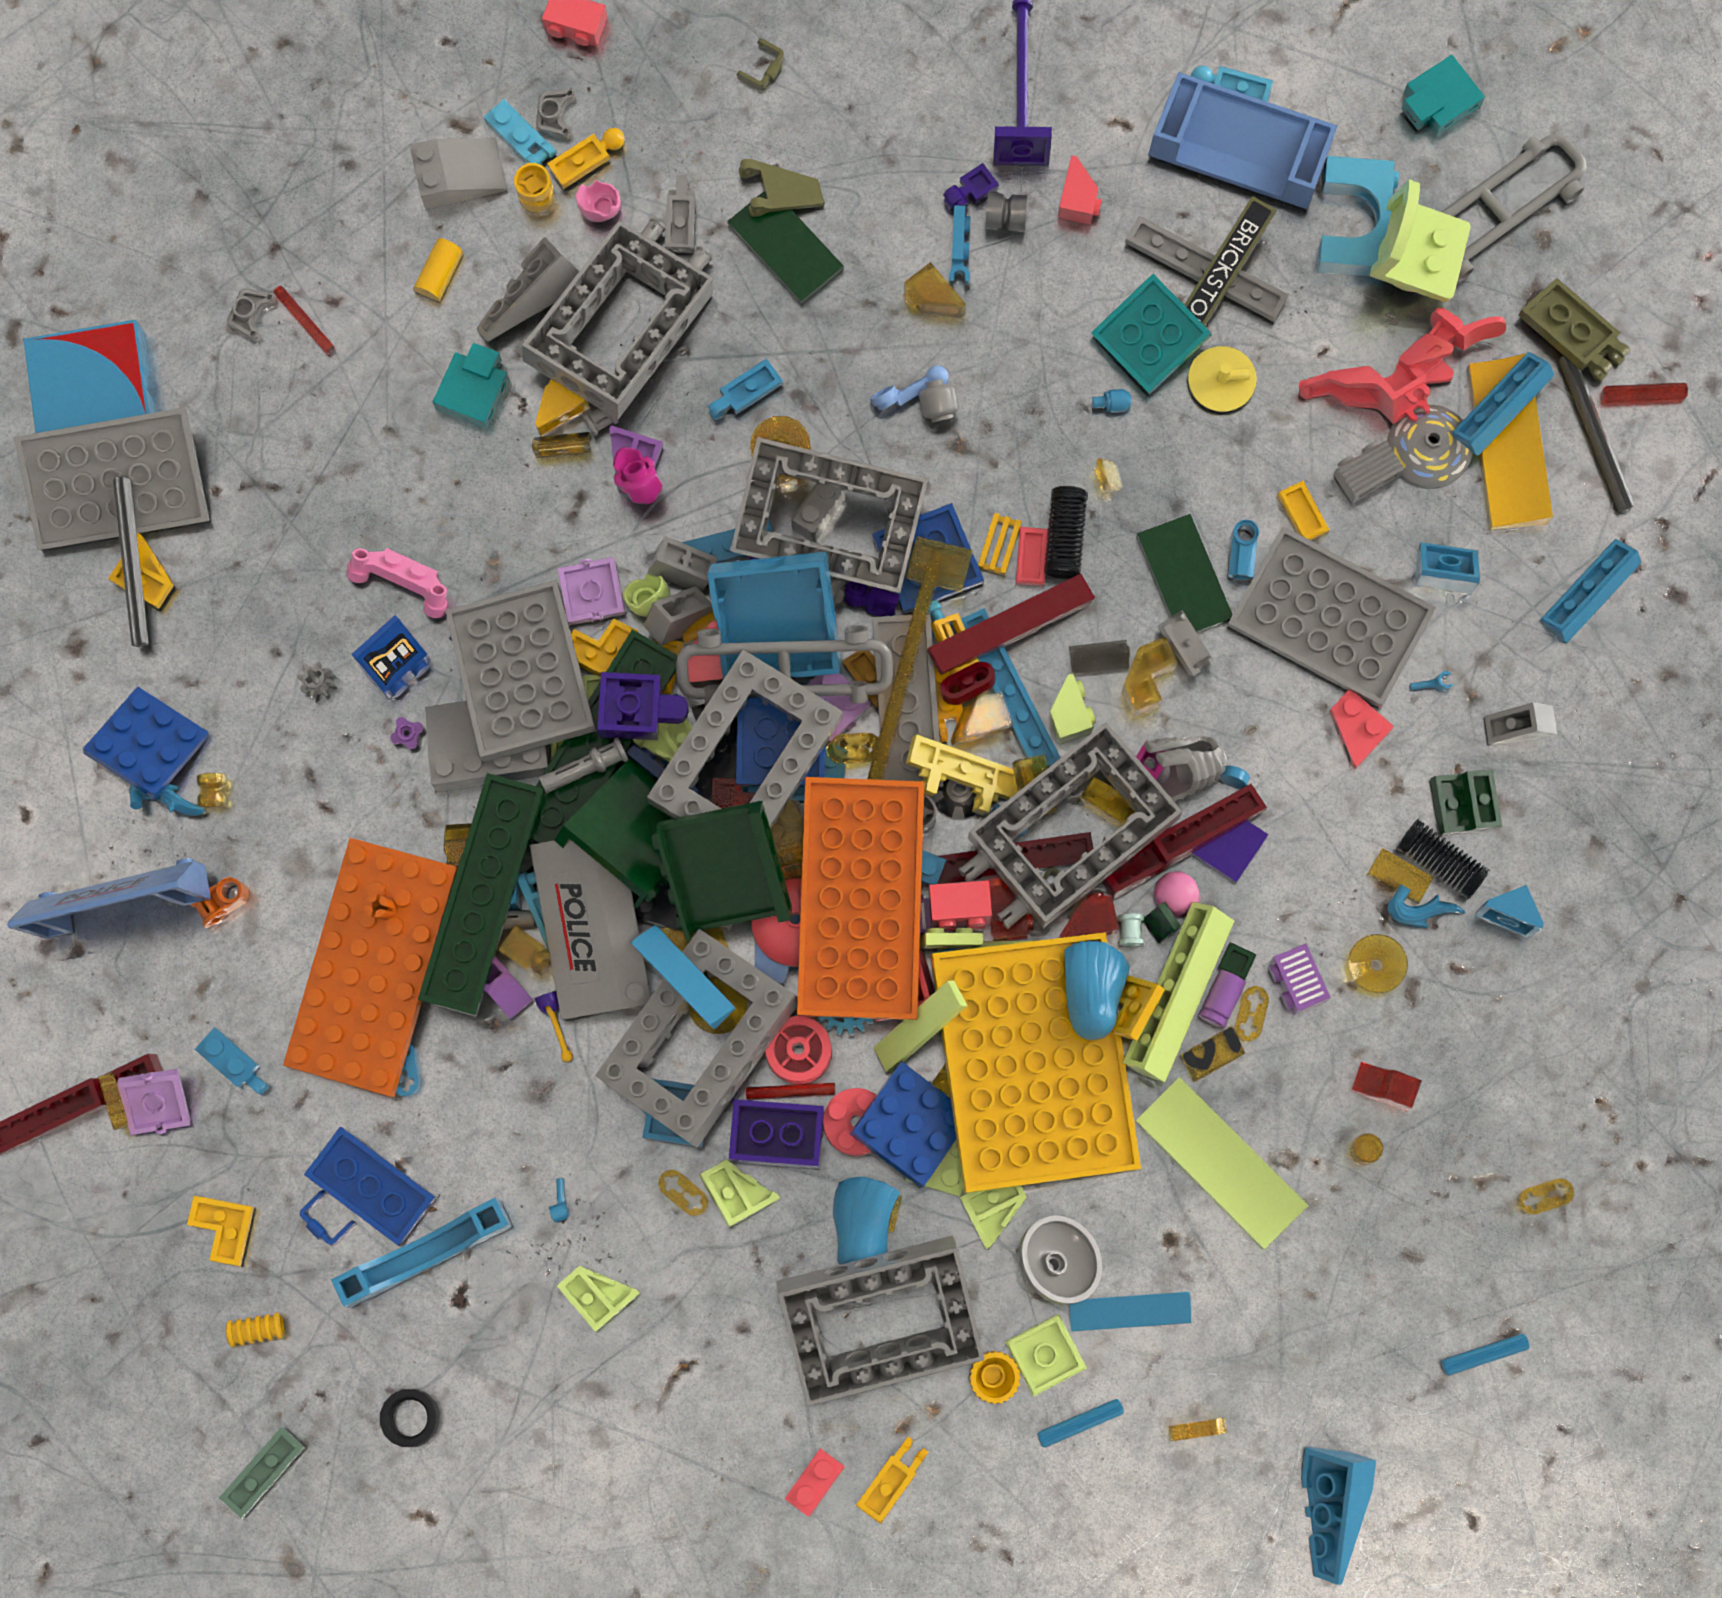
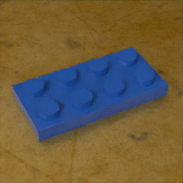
[304,1126,436,1246]

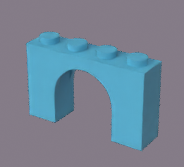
[1317,156,1399,277]

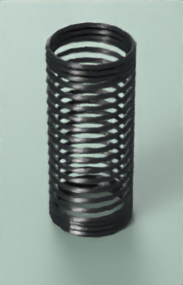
[1044,486,1088,579]
[1396,819,1490,900]

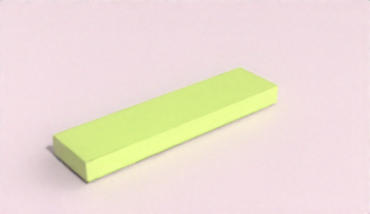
[873,981,968,1072]

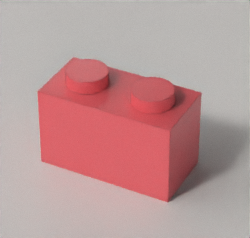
[542,0,608,47]

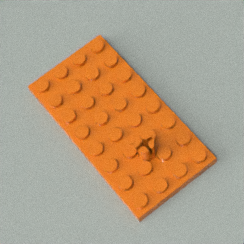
[797,777,924,1020]
[283,838,458,1097]

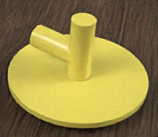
[1188,346,1257,412]

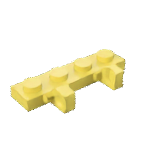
[906,735,1022,815]

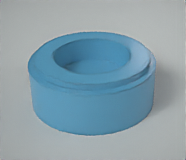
[1220,765,1250,789]

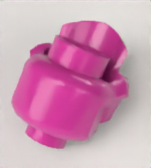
[613,447,662,504]

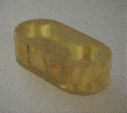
[827,733,881,764]
[1234,986,1269,1043]
[98,1072,128,1131]
[658,1170,709,1217]
[1516,1178,1575,1216]
[1169,1417,1228,1441]

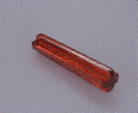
[1602,382,1688,403]

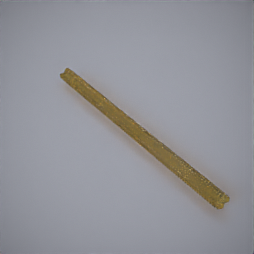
[867,550,945,780]

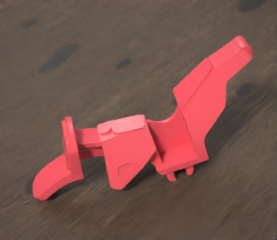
[1298,308,1506,424]

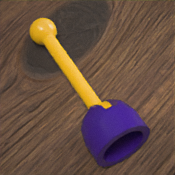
[534,991,573,1062]

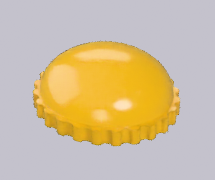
[968,1350,1021,1404]

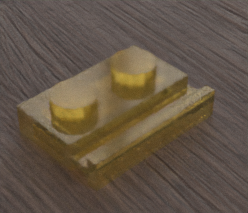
[906,536,973,592]

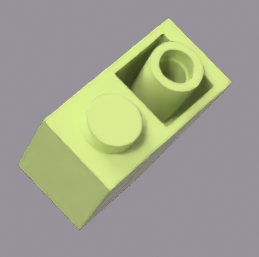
[1049,673,1096,744]

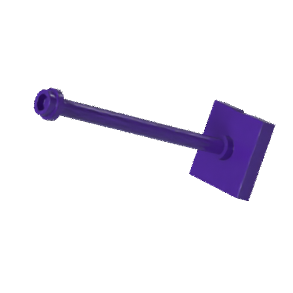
[993,0,1052,166]

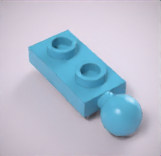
[1191,65,1273,102]

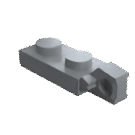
[665,175,696,253]

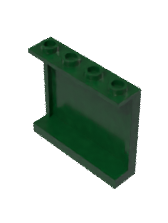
[554,758,672,909]
[652,801,793,941]

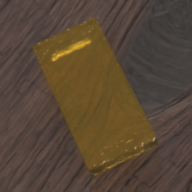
[1367,848,1434,904]

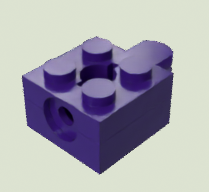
[597,672,689,740]

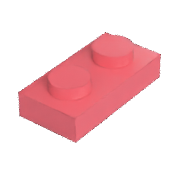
[784,1448,845,1517]

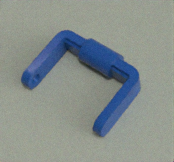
[300,1190,356,1245]

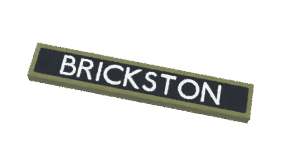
[1184,196,1277,326]

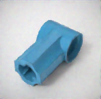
[1228,519,1259,580]

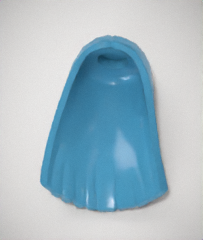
[1064,941,1130,1040]
[833,1176,900,1265]

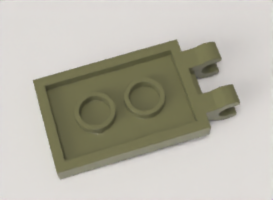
[1518,278,1631,382]

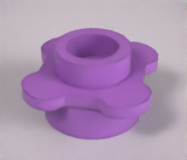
[390,717,424,749]

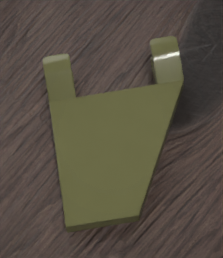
[738,159,825,217]

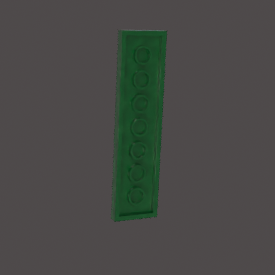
[530,629,678,843]
[418,773,545,1017]

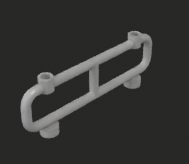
[1442,134,1587,283]
[676,625,893,706]

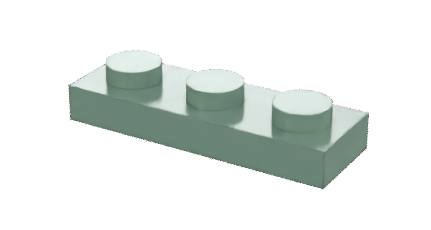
[219,1427,305,1518]

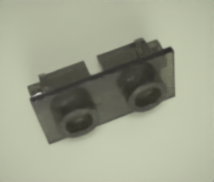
[1069,640,1130,675]

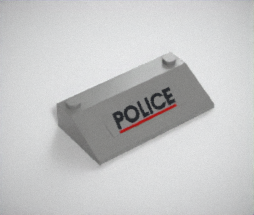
[529,840,650,1020]

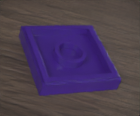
[1191,821,1269,884]

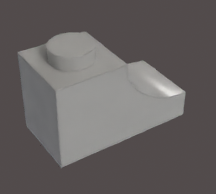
[643,586,712,646]

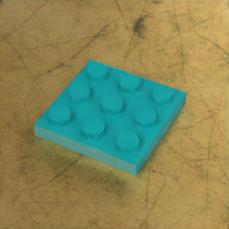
[1091,273,1212,395]

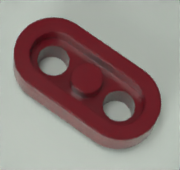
[940,662,996,705]

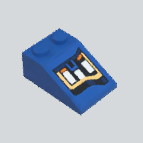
[351,615,432,700]

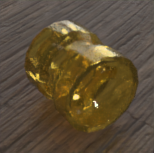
[197,773,227,807]
[1349,1133,1383,1166]

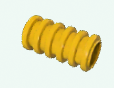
[225,1312,284,1348]

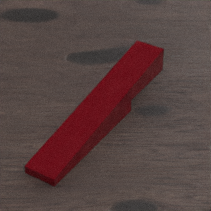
[927,574,1095,675]
[1102,783,1267,900]
[921,832,1094,891]
[0,1053,163,1155]

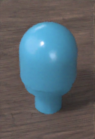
[1092,389,1132,413]

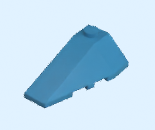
[1302,1447,1376,1585]

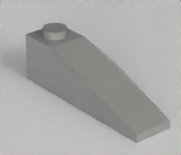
[476,237,579,342]

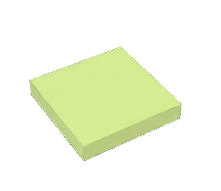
[1005,1314,1087,1396]

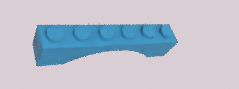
[331,1197,512,1308]

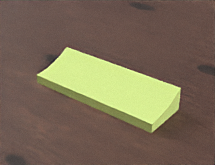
[1135,1077,1309,1250]

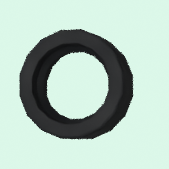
[380,1389,439,1447]

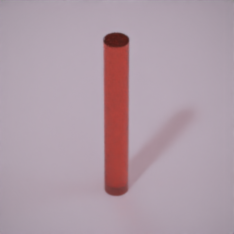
[273,285,335,354]
[746,1083,835,1099]

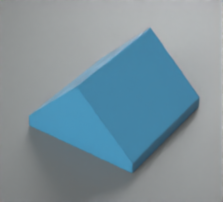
[1415,542,1480,594]
[1475,885,1544,938]

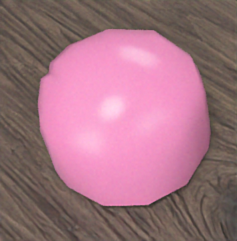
[575,180,621,223]
[1154,871,1201,918]

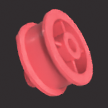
[765,1016,832,1084]
[823,1088,876,1156]

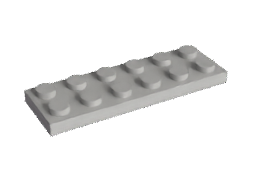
[872,613,943,788]

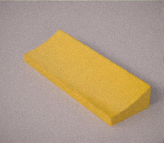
[1467,353,1553,530]

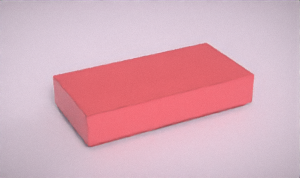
[1015,527,1048,587]

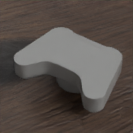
[536,89,576,141]
[227,288,277,343]

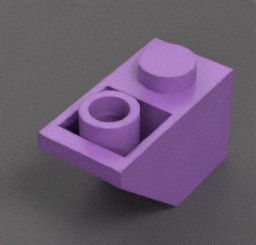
[485,956,533,1019]

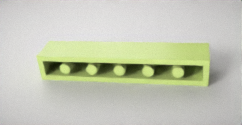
[1123,902,1234,1082]

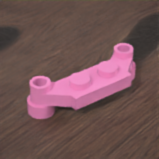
[346,548,448,618]

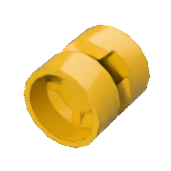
[514,163,554,212]

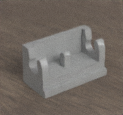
[647,536,717,592]
[1158,610,1214,676]

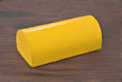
[413,238,463,302]

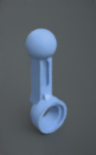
[869,365,949,410]

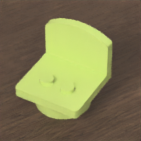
[1370,179,1471,302]

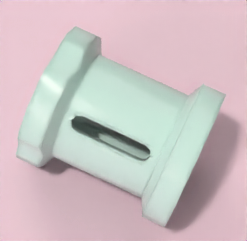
[1118,913,1145,947]

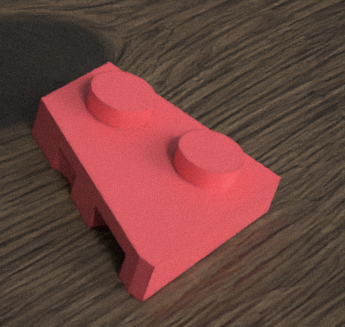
[1330,690,1394,769]

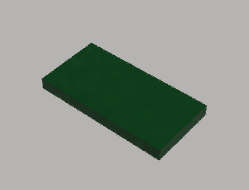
[727,191,844,304]
[1136,514,1233,633]

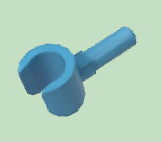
[1410,671,1453,692]
[549,1178,569,1222]

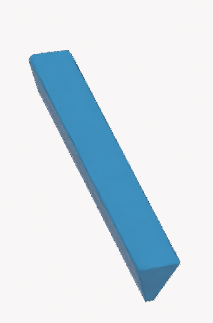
[1451,351,1554,455]
[1540,539,1641,643]
[631,925,736,1029]
[1069,1292,1191,1332]

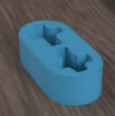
[396,1044,421,1097]

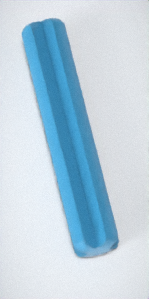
[1441,1334,1530,1375]
[1037,1399,1124,1447]

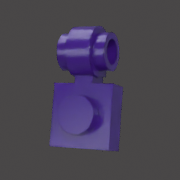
[943,163,999,211]
[844,581,900,617]

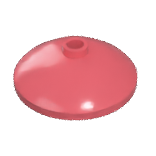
[752,878,801,967]

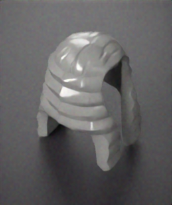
[1144,736,1227,802]

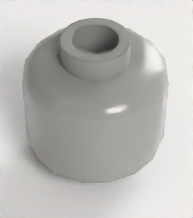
[919,379,959,423]

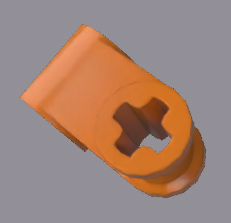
[190,877,249,928]

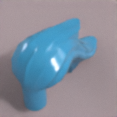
[128,784,205,816]
[1387,884,1465,928]

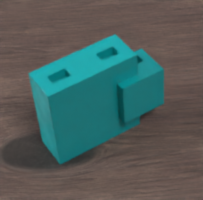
[1401,54,1485,136]
[432,343,510,430]

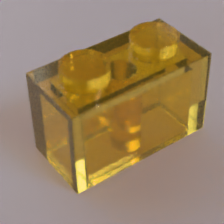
[498,926,551,978]

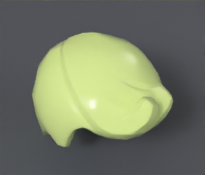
[622,574,671,618]

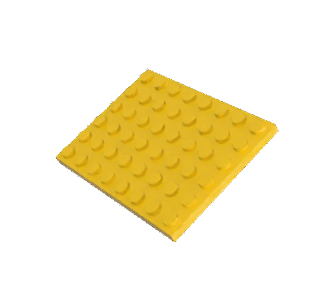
[931,932,1141,1193]

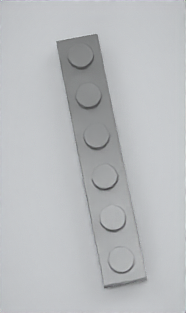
[1125,216,1288,322]

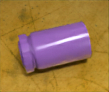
[1198,970,1246,1028]

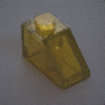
[903,262,966,317]
[950,691,1013,745]

